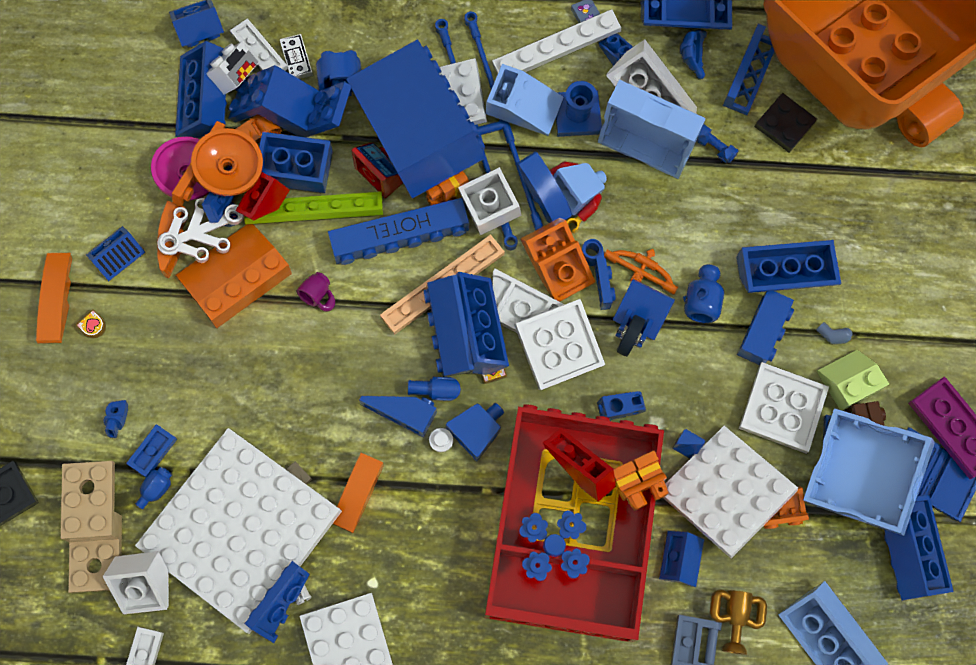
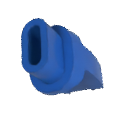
[103,400,128,438]

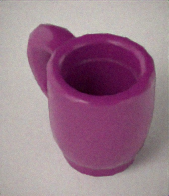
[296,272,335,312]

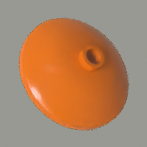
[191,128,263,196]

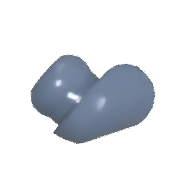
[816,322,852,344]

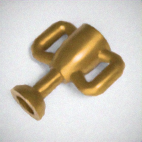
[710,590,767,655]

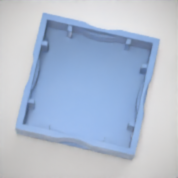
[598,79,706,179]
[803,408,935,536]

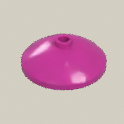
[151,137,209,200]

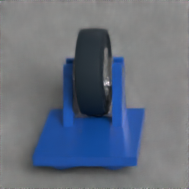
[613,279,675,357]

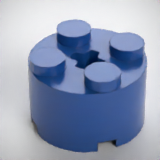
[316,50,362,97]

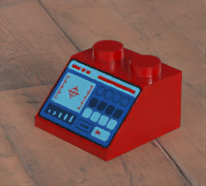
[351,142,403,199]

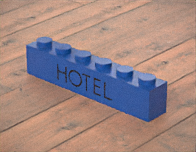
[328,198,469,265]

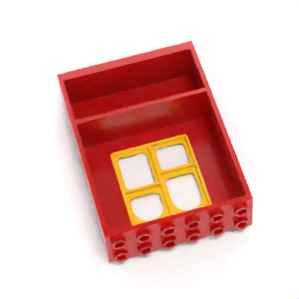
[484,404,664,643]

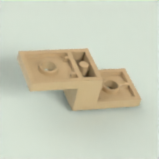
[61,461,122,593]

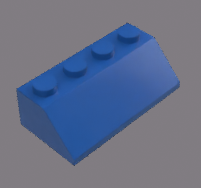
[175,41,227,138]
[736,240,841,293]
[456,272,509,375]
[423,274,474,377]
[884,495,954,600]

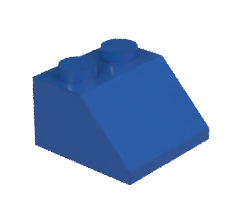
[169,0,224,47]

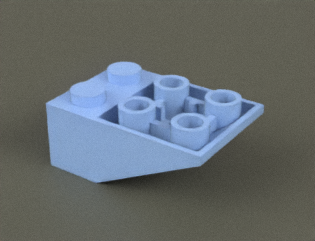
[486,64,564,136]

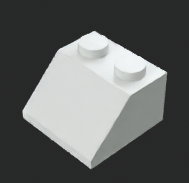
[103,551,169,614]

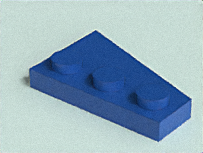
[244,561,310,643]

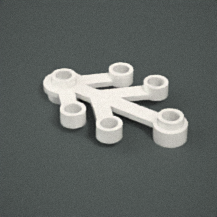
[157,198,243,263]

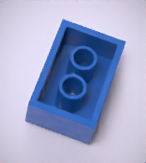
[259,132,333,193]

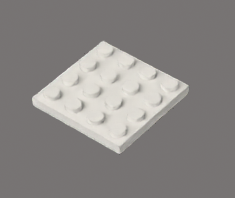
[663,426,798,558]

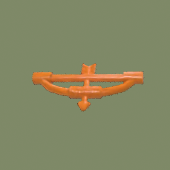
[604,249,678,295]

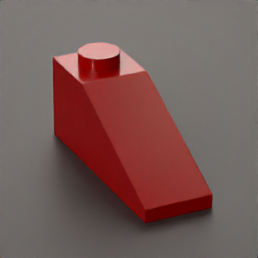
[543,428,616,502]

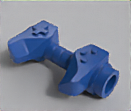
[696,124,739,164]

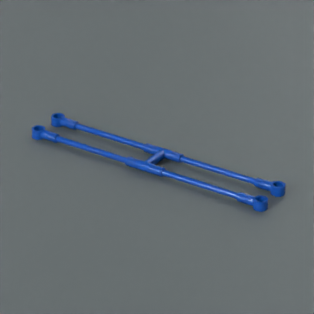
[435,11,543,251]

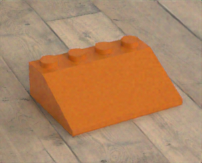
[176,224,292,328]

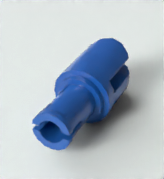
[408,376,461,401]

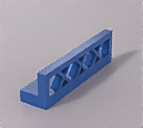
[723,23,774,115]

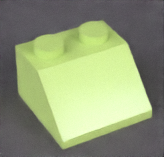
[817,350,889,411]

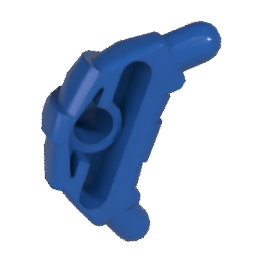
[680,29,707,79]

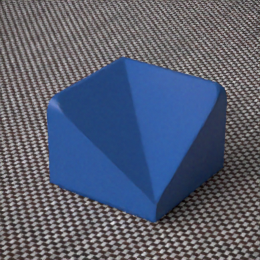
[673,429,706,459]

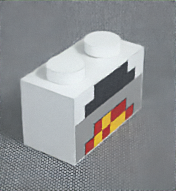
[206,41,259,95]

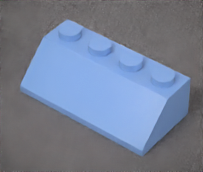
[778,581,888,665]

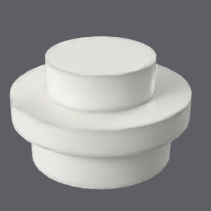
[429,428,453,452]

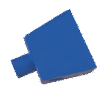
[446,403,504,462]

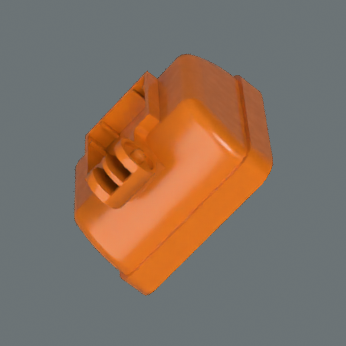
[763,0,976,147]

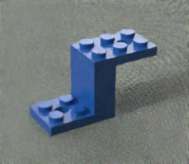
[228,65,352,137]

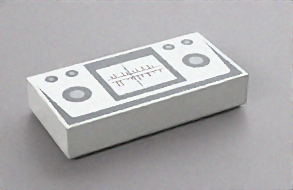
[280,34,313,79]

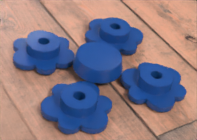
[519,510,590,581]

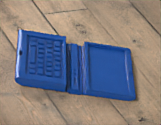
[907,427,976,522]

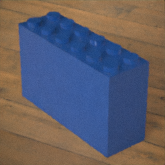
[347,39,485,198]

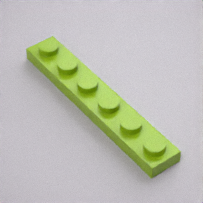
[244,192,383,224]

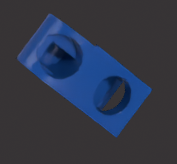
[597,391,646,421]

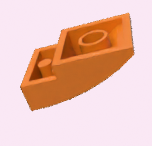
[520,218,596,302]

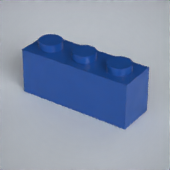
[737,291,794,365]

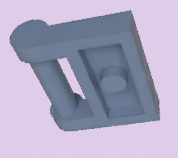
[671,615,722,665]

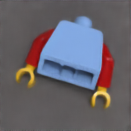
[549,161,607,234]

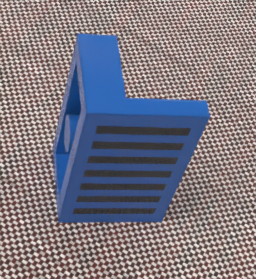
[86,226,145,281]

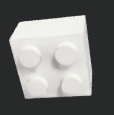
[458,167,522,235]

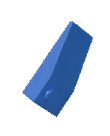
[359,396,437,438]

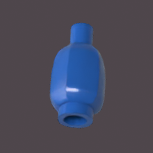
[135,467,172,509]

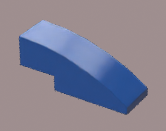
[517,151,572,223]

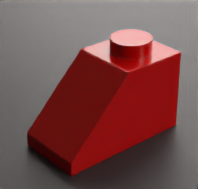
[235,172,290,221]

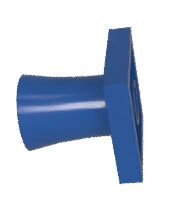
[556,81,602,137]

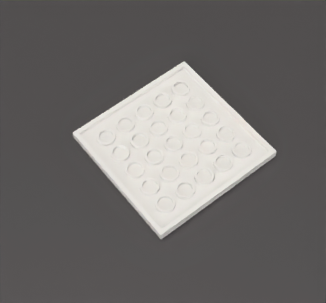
[135,428,342,634]

